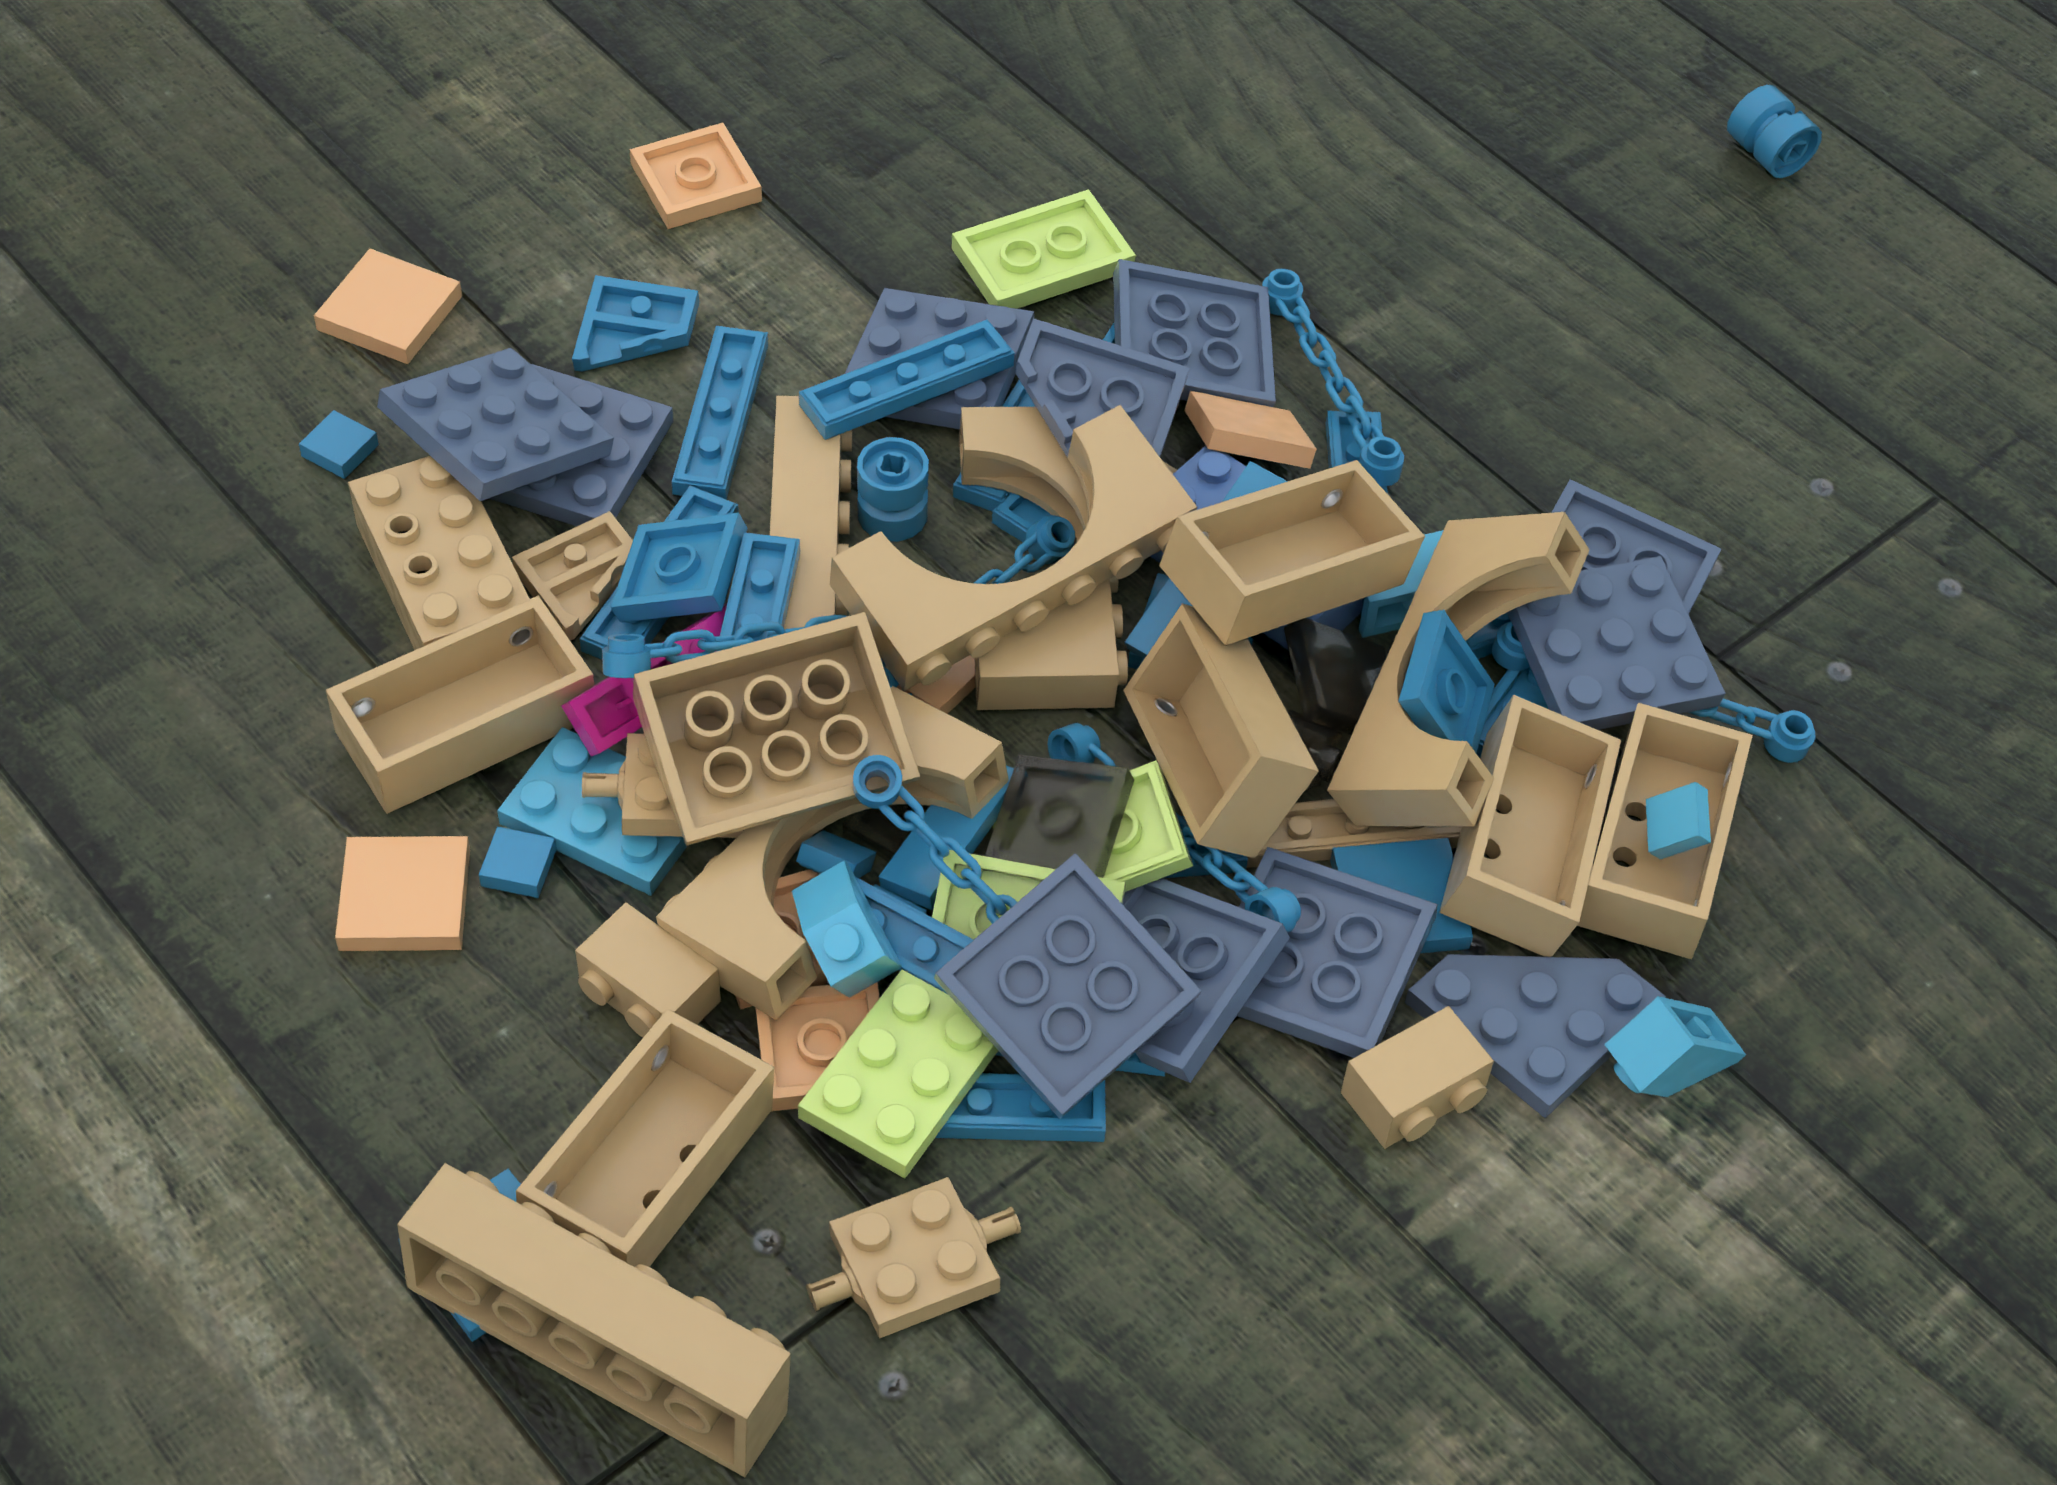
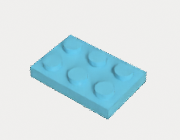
[497,727,687,896]

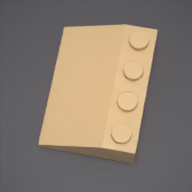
[633,612,920,846]

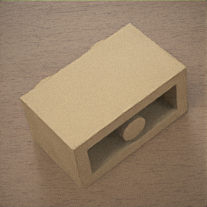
[575,902,721,1037]
[1341,1006,1494,1149]

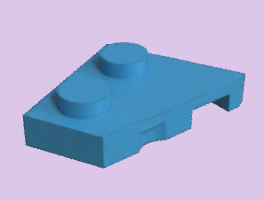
[572,275,700,372]

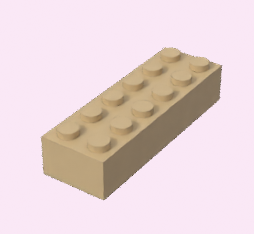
[397,1163,791,1478]

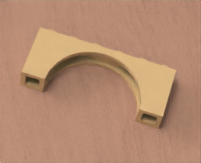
[830,405,1197,691]
[959,406,1128,710]
[1327,512,1590,826]
[656,686,1009,1020]

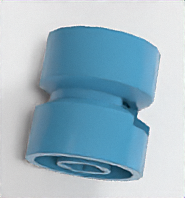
[1727,85,1822,178]
[857,437,929,542]

